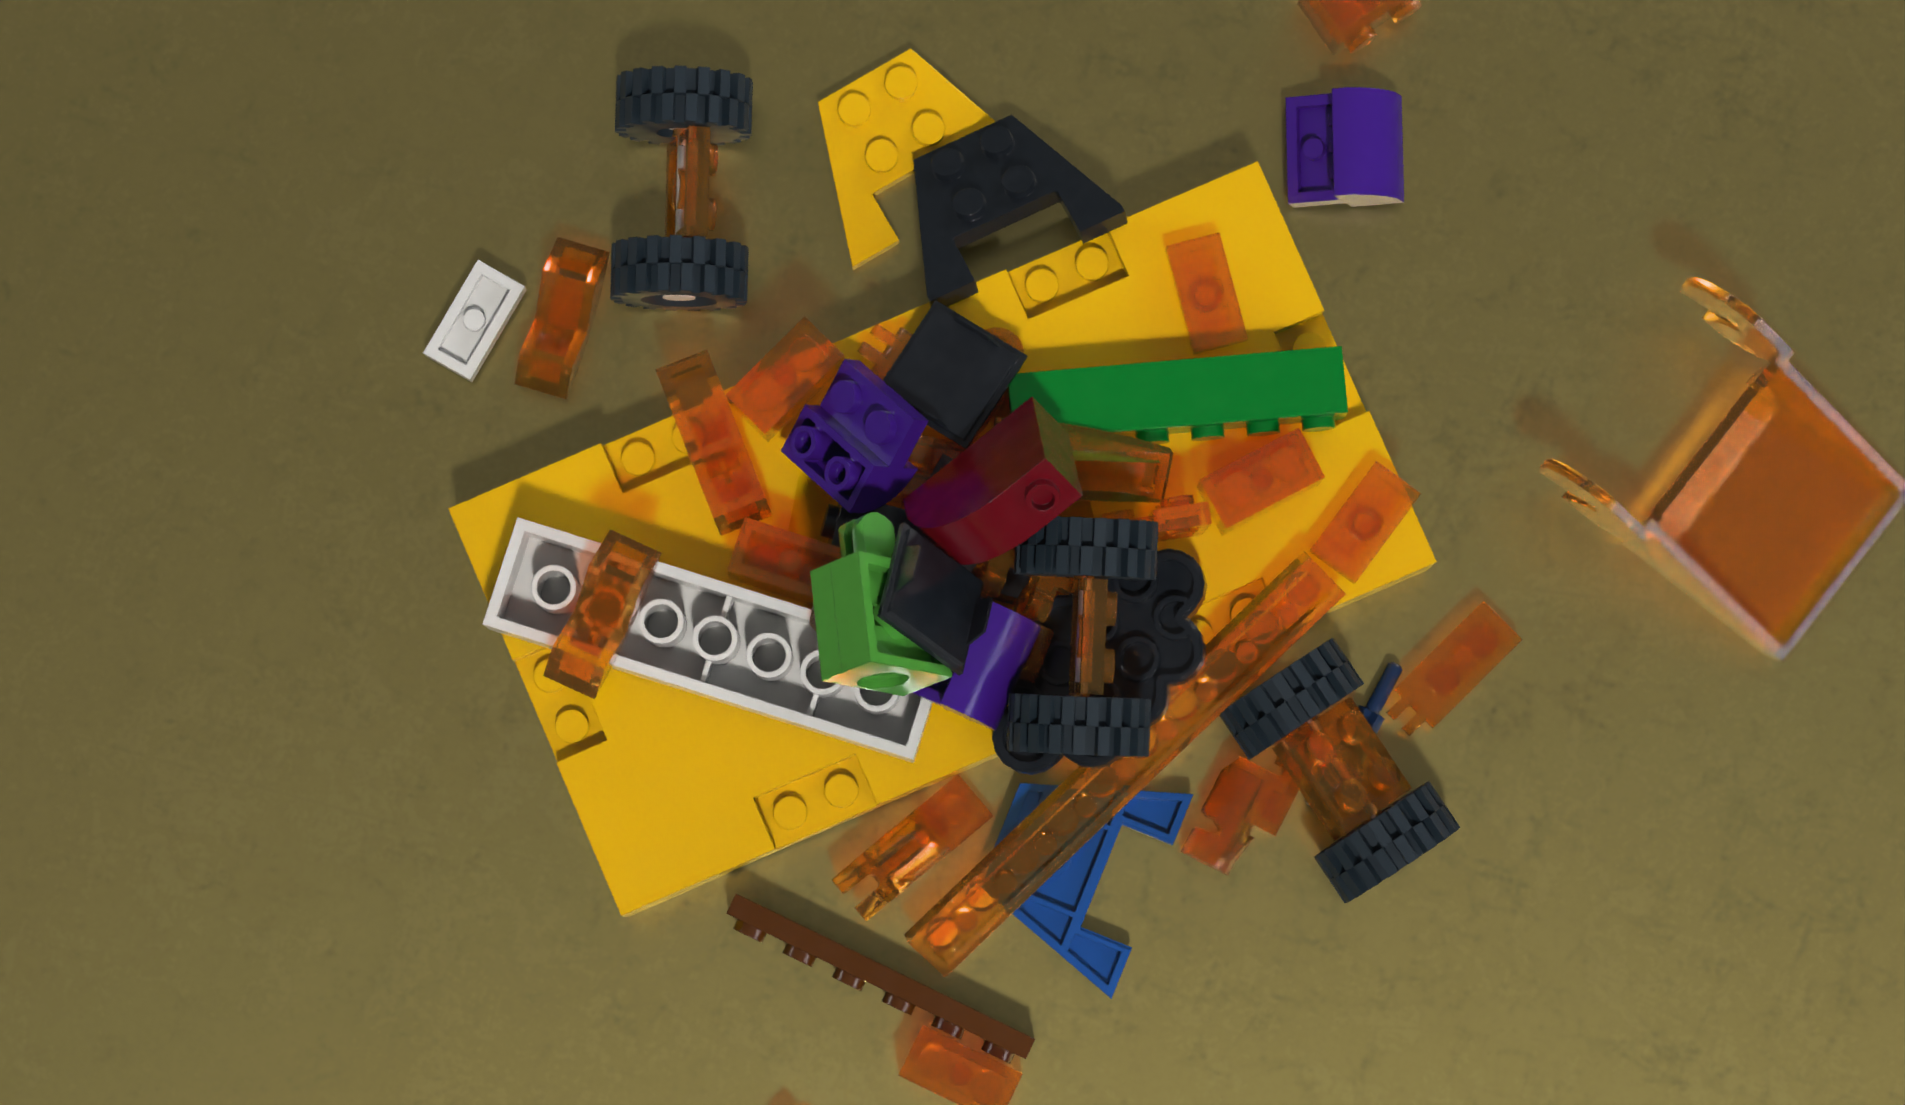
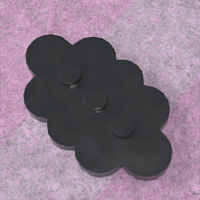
[992,549,1207,775]

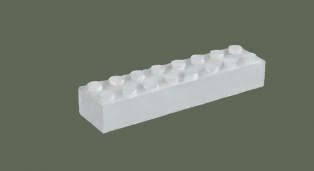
[483,517,933,763]

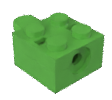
[810,512,952,696]

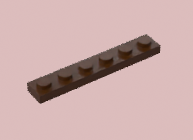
[726,894,1035,1064]

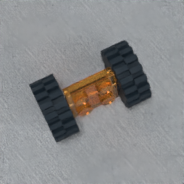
[610,65,753,311]
[1007,516,1158,757]
[1219,638,1460,903]

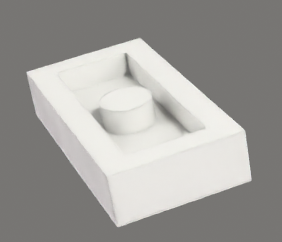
[423,260,527,382]

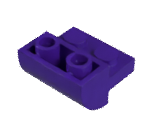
[1285,87,1404,208]
[781,359,929,513]
[912,602,1041,731]

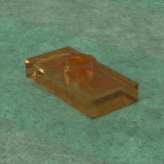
[1165,232,1248,355]
[1309,461,1421,584]

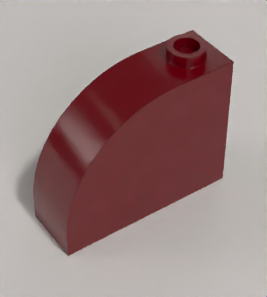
[903,397,1083,565]

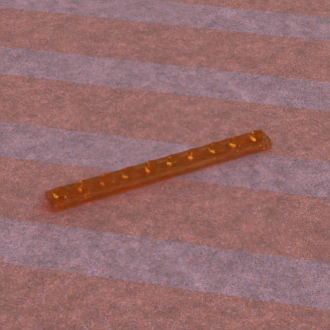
[904,551,1346,977]

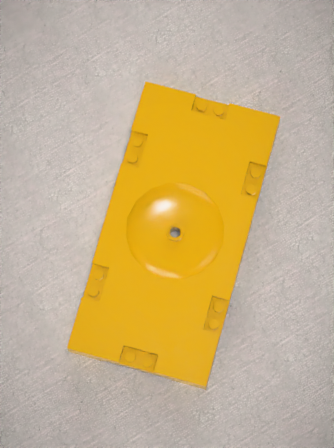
[448,161,1437,917]

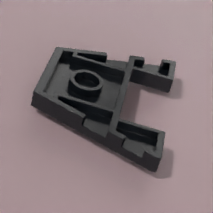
[913,114,1128,307]

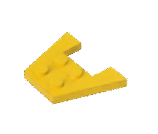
[818,49,996,270]

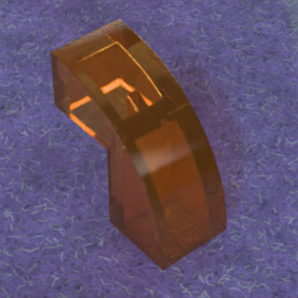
[515,237,610,399]
[543,529,662,699]

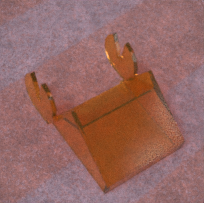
[1539,277,1905,661]

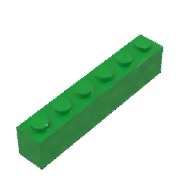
[1008,346,1348,450]

